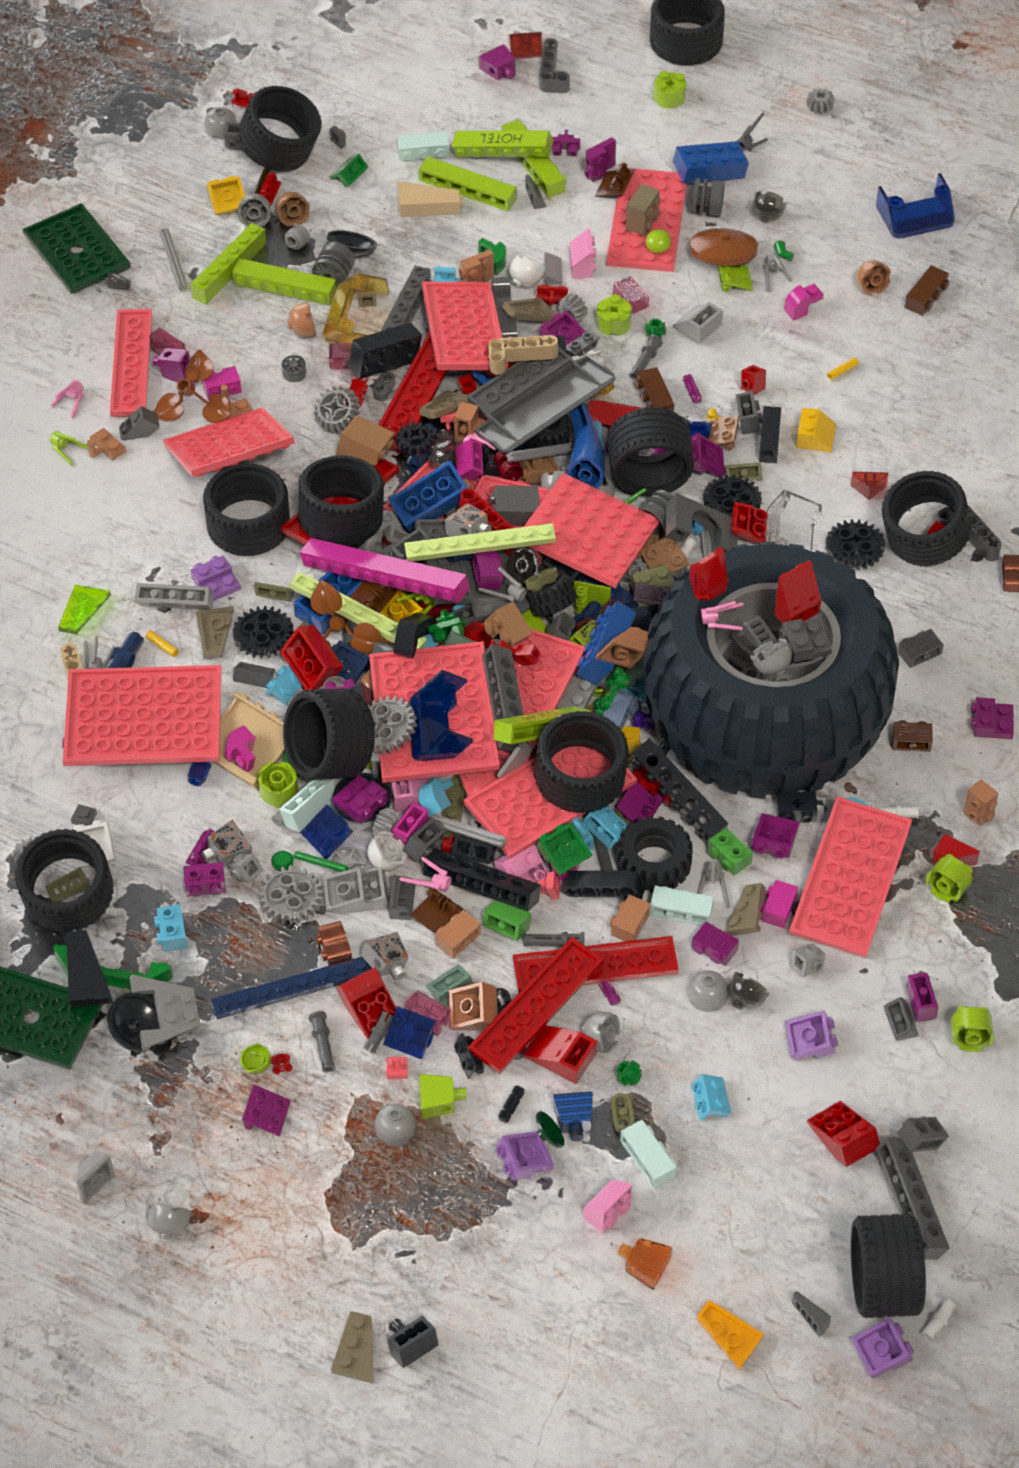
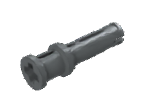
[629,335,663,380]
[524,932,585,947]
[308,1011,335,1073]

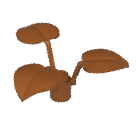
[153,349,231,423]
[310,580,385,653]

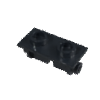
[482,443,499,476]
[454,1033,485,1079]

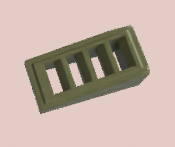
[45,868,91,903]

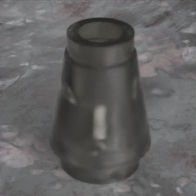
[105,272,132,291]

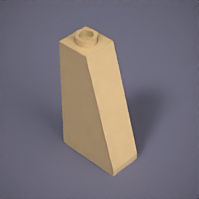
[398,181,463,217]

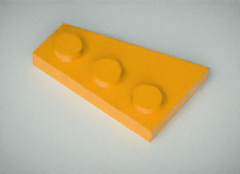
[696,1300,764,1371]

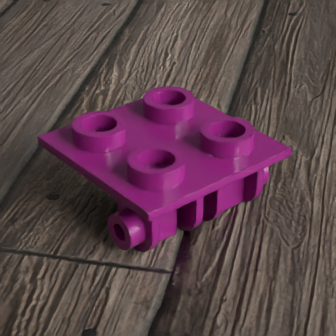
[616,781,662,824]
[242,1084,291,1136]

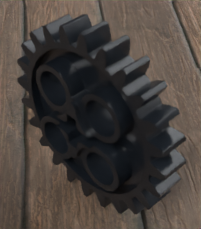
[703,474,762,517]
[826,519,885,570]
[233,606,294,659]

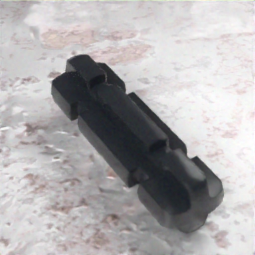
[498,1085,525,1123]

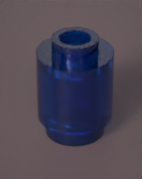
[187,762,212,786]

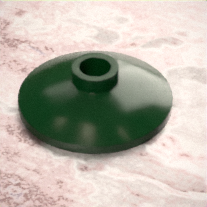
[536,1111,565,1148]

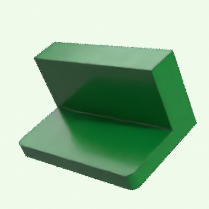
[329,154,369,187]

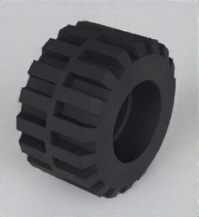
[527,414,570,449]
[526,573,577,616]

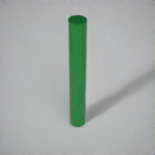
[294,851,349,872]

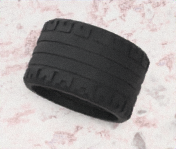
[650,0,725,65]
[237,86,322,172]
[608,407,694,496]
[298,455,384,546]
[203,464,290,556]
[882,471,971,566]
[283,688,375,780]
[535,711,629,813]
[15,829,114,933]
[850,1213,926,1318]

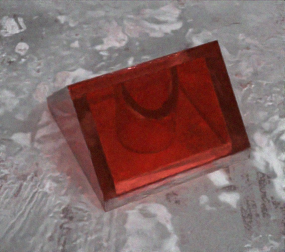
[508,31,543,59]

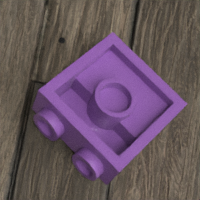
[190,555,241,601]
[785,1010,838,1060]
[496,1131,554,1180]
[852,1318,914,1379]

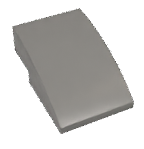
[322,867,390,913]

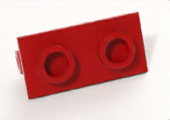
[231,88,254,108]
[259,172,282,205]
[345,376,369,407]

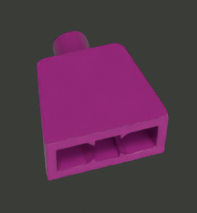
[479,44,516,80]
[153,348,191,383]

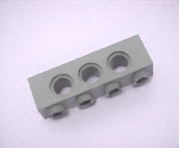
[135,583,214,610]

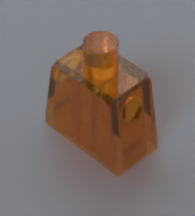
[618,1238,672,1290]

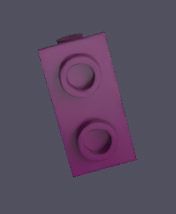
[185,828,215,865]

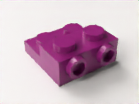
[585,137,616,182]
[539,310,586,353]
[691,432,725,477]
[971,697,1014,740]
[332,775,388,824]
[751,813,800,859]

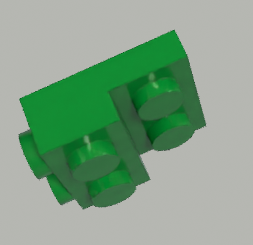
[536,822,593,876]

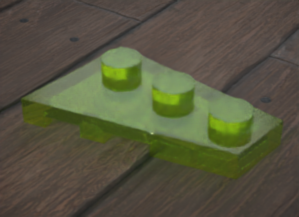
[58,584,111,634]

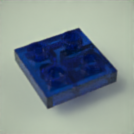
[300,805,354,860]
[383,1006,437,1059]

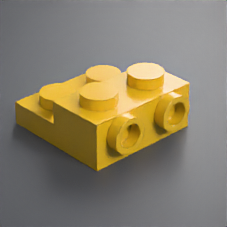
[207,176,245,216]

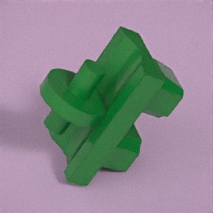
[428,609,467,643]

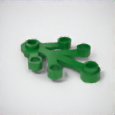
[593,666,630,715]

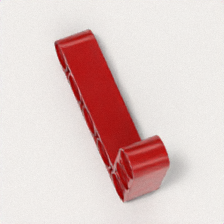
[458,489,530,558]

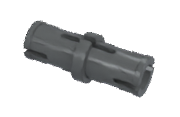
[363,1011,394,1054]

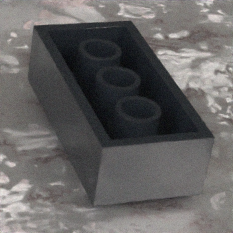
[348,322,422,379]

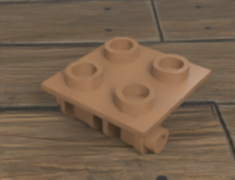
[703,415,739,451]
[640,537,690,574]

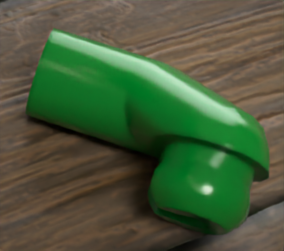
[774,240,794,261]

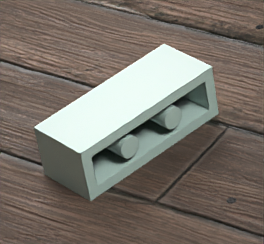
[397,131,449,161]
[279,779,335,832]
[650,886,714,926]
[620,1120,677,1189]

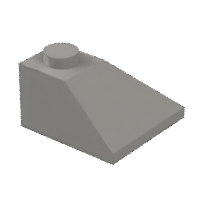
[76,1151,115,1205]

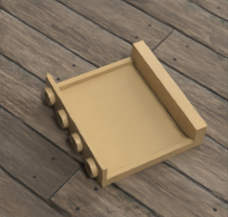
[213,691,286,791]

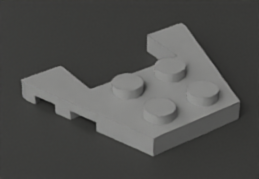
[557,672,612,709]
[129,975,201,1051]

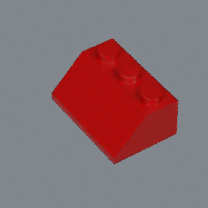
[589,399,642,429]
[280,625,343,690]

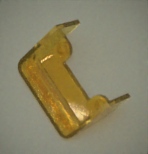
[323,274,390,348]

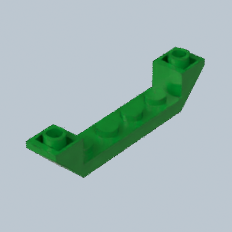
[53,944,173,990]

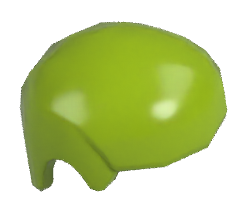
[646,229,671,254]
[240,1043,272,1075]

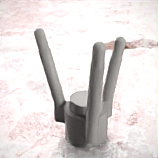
[764,253,792,292]
[478,567,527,602]
[83,636,115,669]
[697,861,730,908]

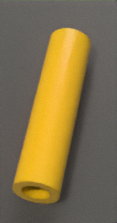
[827,357,859,380]
[145,630,179,657]

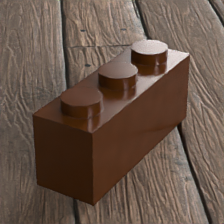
[905,265,950,316]
[635,367,674,412]

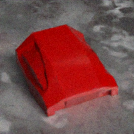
[731,502,768,544]
[689,547,729,600]

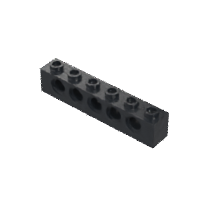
[631,738,729,841]
[423,848,541,911]

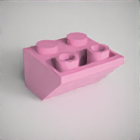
[570,229,596,279]
[390,778,429,812]
[493,844,547,883]
[583,1180,632,1234]

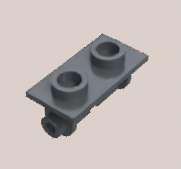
[566,331,600,357]

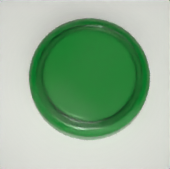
[271,851,294,871]

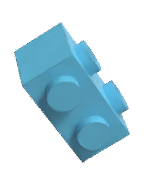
[581,806,628,850]
[154,904,188,952]

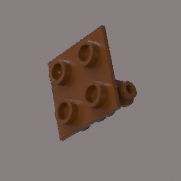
[595,163,635,197]
[350,580,397,613]
[410,888,466,934]

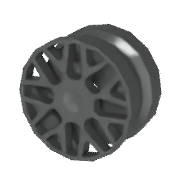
[281,355,307,382]

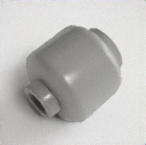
[285,225,310,250]
[359,533,384,554]

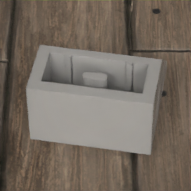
[673,302,723,343]

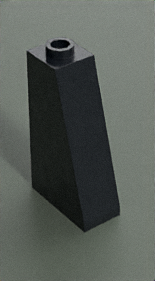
[66,929,113,1008]

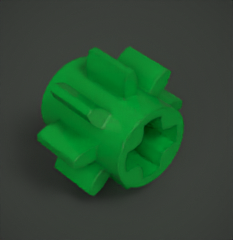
[645,318,666,338]
[616,1060,642,1086]

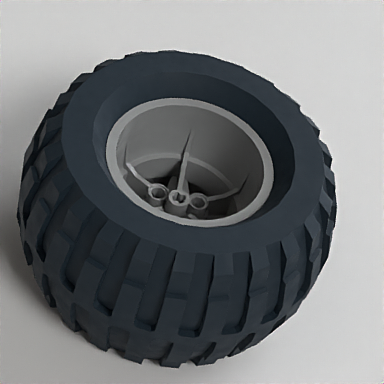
[643,541,899,799]

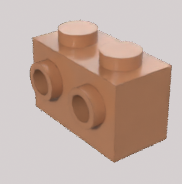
[963,779,999,826]
[609,895,651,941]
[435,910,481,959]

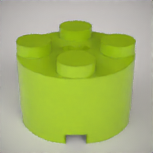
[653,71,687,108]
[597,294,632,336]
[258,761,298,808]
[926,854,973,902]
[951,1006,994,1052]

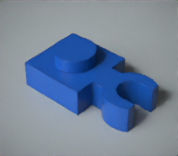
[470,370,493,385]

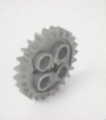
[368,696,417,755]
[258,866,323,925]

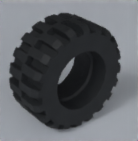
[617,816,693,893]

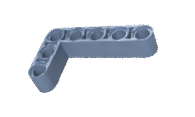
[604,690,642,732]

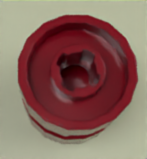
[493,451,524,481]

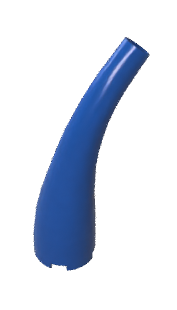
[568,402,605,488]

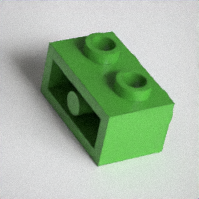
[708,828,753,876]
[483,900,532,941]

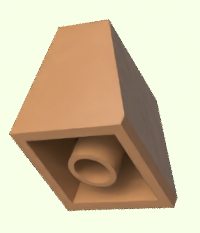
[336,415,395,465]

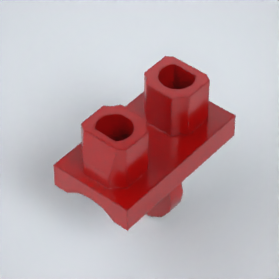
[537,284,568,306]

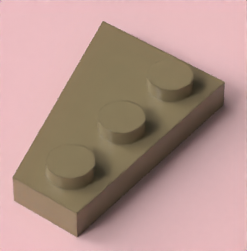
[502,298,556,322]
[420,390,471,419]
[197,606,234,659]
[725,883,766,936]
[331,1311,374,1384]

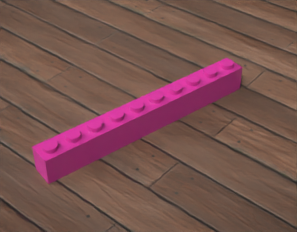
[299,538,470,603]

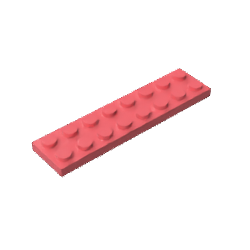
[110,309,152,417]

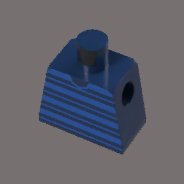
[553,1091,593,1141]

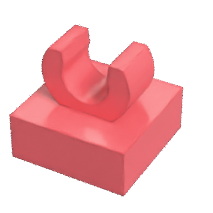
[440,411,457,430]
[538,872,561,900]
[387,1057,408,1079]

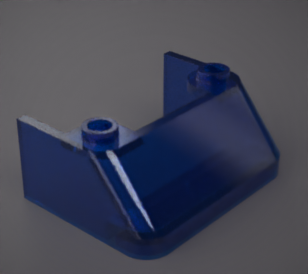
[876,173,955,239]
[409,670,473,761]

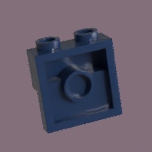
[331,640,370,684]

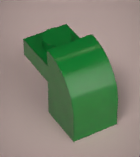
[478,237,506,276]

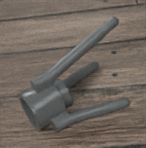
[737,113,768,151]

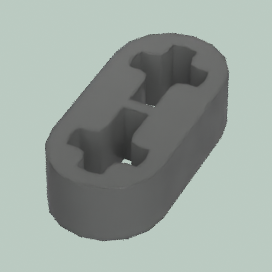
[373,371,396,401]

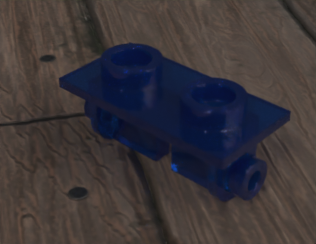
[687,420,712,438]

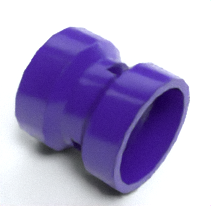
[633,711,655,732]

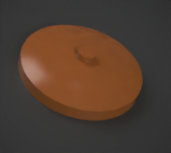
[690,228,758,266]

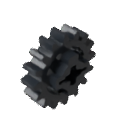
[396,421,435,456]

